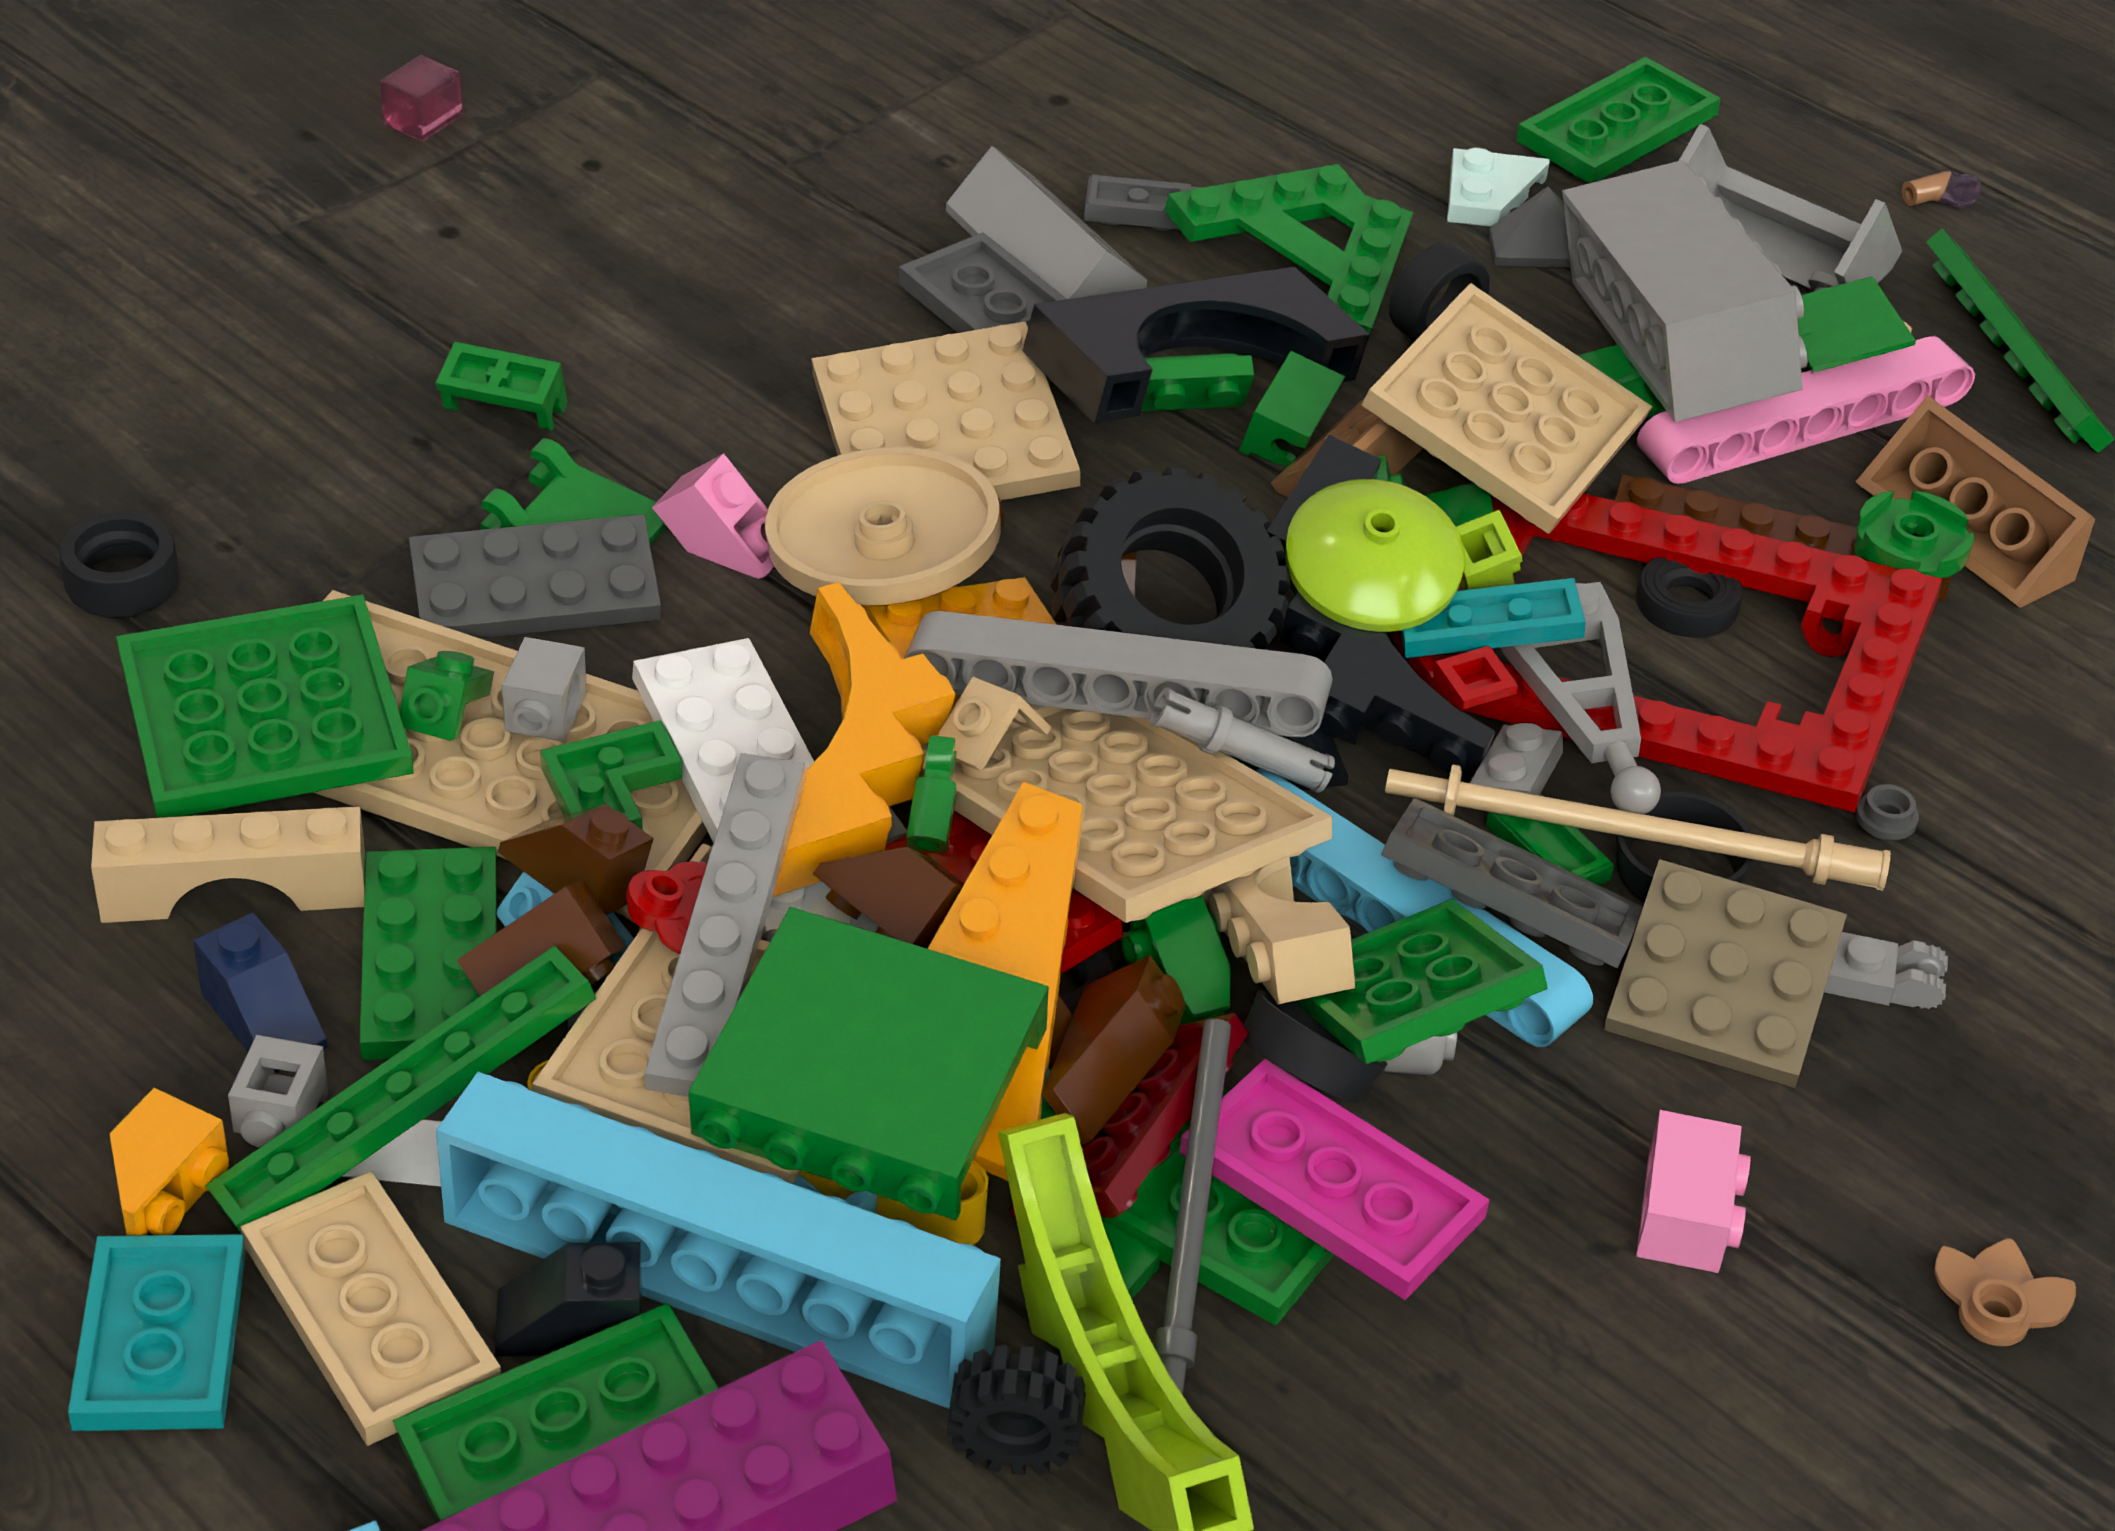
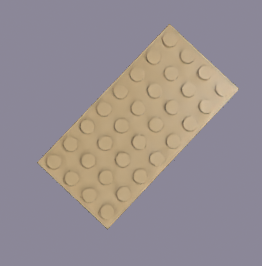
[313,590,708,871]

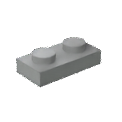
[1470,723,1563,796]

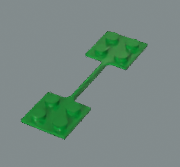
[1577,276,1916,418]

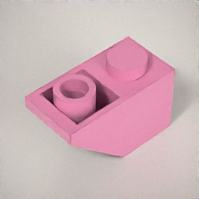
[652,453,774,579]

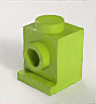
[1456,510,1523,590]

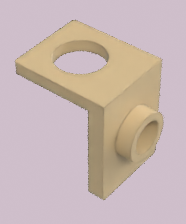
[937,677,1052,771]

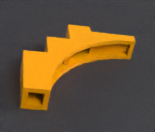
[772,582,955,897]

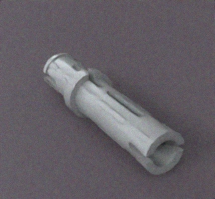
[1150,687,1335,793]

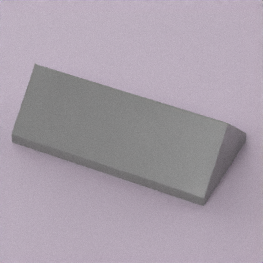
[946,146,1147,299]

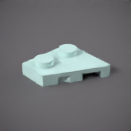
[1447,148,1549,226]

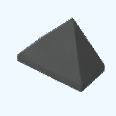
[1488,186,1571,268]

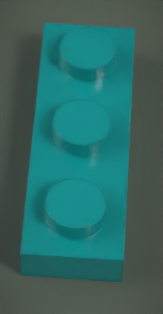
[1399,578,1586,658]

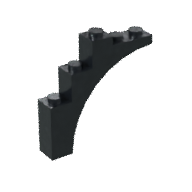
[1267,435,1495,780]

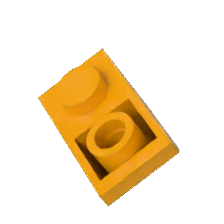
[110,1088,229,1236]

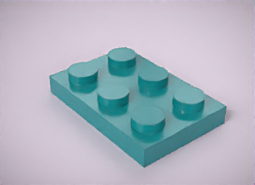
[68,1234,246,1431]

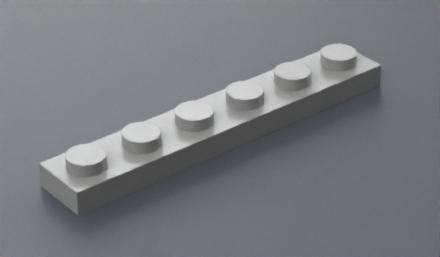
[644,753,806,1096]

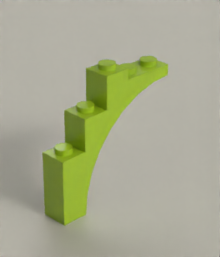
[998,1113,1254,1531]

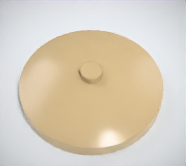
[765,447,1001,605]

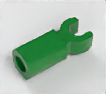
[906,735,957,853]

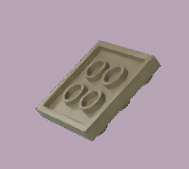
[1604,859,1847,1088]

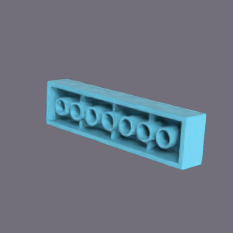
[436,1072,1001,1409]

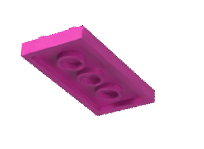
[1180,1059,1490,1300]

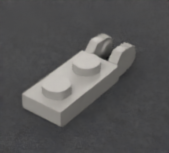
[1824,932,1948,1009]

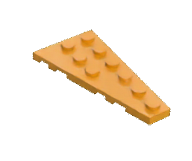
[928,781,1083,1181]

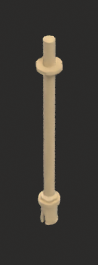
[1385,764,1891,891]

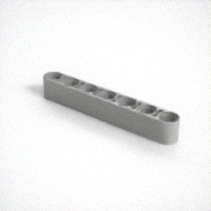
[904,611,1333,737]

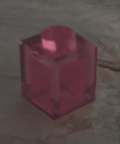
[380,55,463,142]

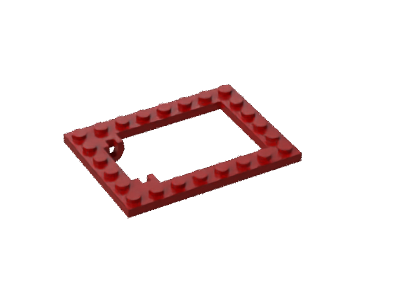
[1400,493,1942,813]

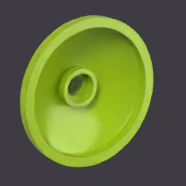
[1285,479,1465,632]

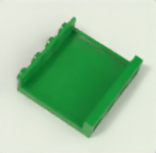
[688,906,1049,1220]

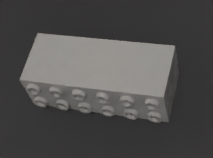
[1562,160,1807,422]

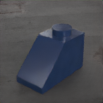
[193,913,327,1073]

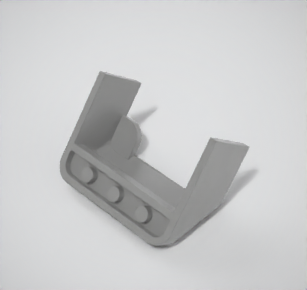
[1679,124,1902,292]

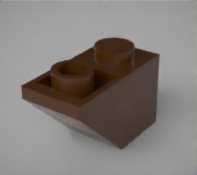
[813,847,965,949]

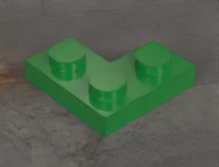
[540,720,682,830]

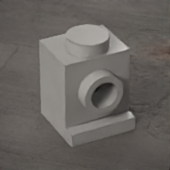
[228,1035,328,1148]

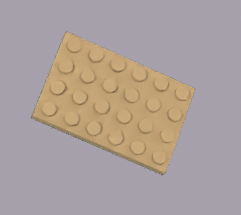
[919,704,1332,923]

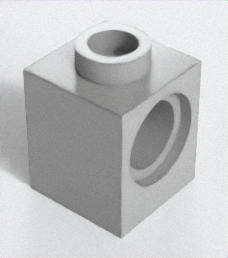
[502,637,587,742]

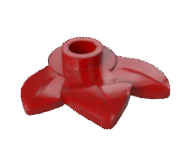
[626,861,707,955]

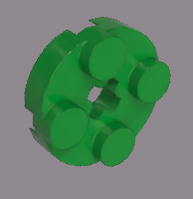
[1854,491,1974,578]

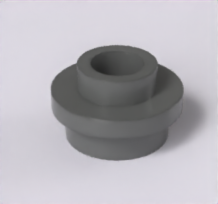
[1856,784,1919,840]

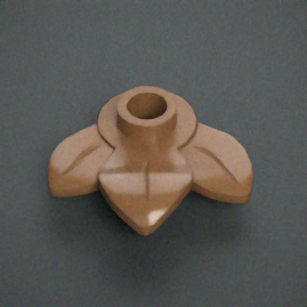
[1934,1238,2076,1346]

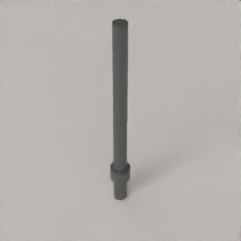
[1153,1019,1231,1395]

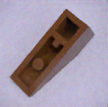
[1042,955,1186,1146]

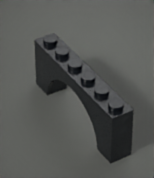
[1022,267,1370,424]

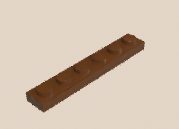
[1615,474,1951,601]

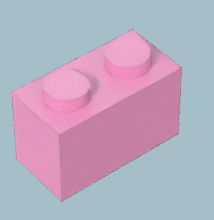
[1636,1110,1751,1273]

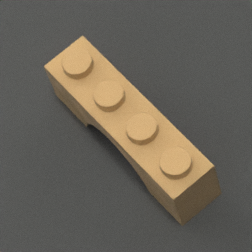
[91,806,366,923]
[1202,857,1355,1004]

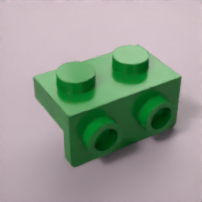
[1141,353,1254,412]

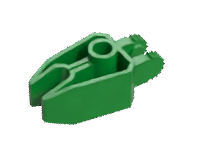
[1121,894,1230,1026]

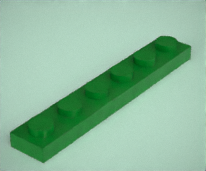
[1926,228,2115,453]
[206,945,597,1234]

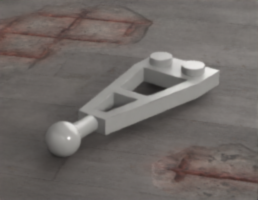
[1500,582,1661,814]

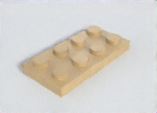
[240,1171,501,1446]

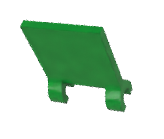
[480,438,667,545]

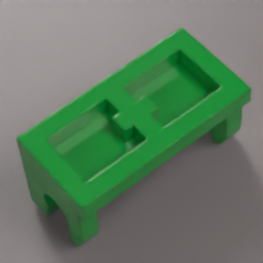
[436,342,567,431]
[1239,351,1345,466]

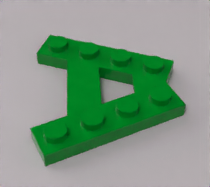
[1164,164,1413,336]

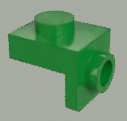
[399,651,494,741]

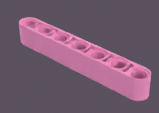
[1637,336,1975,484]

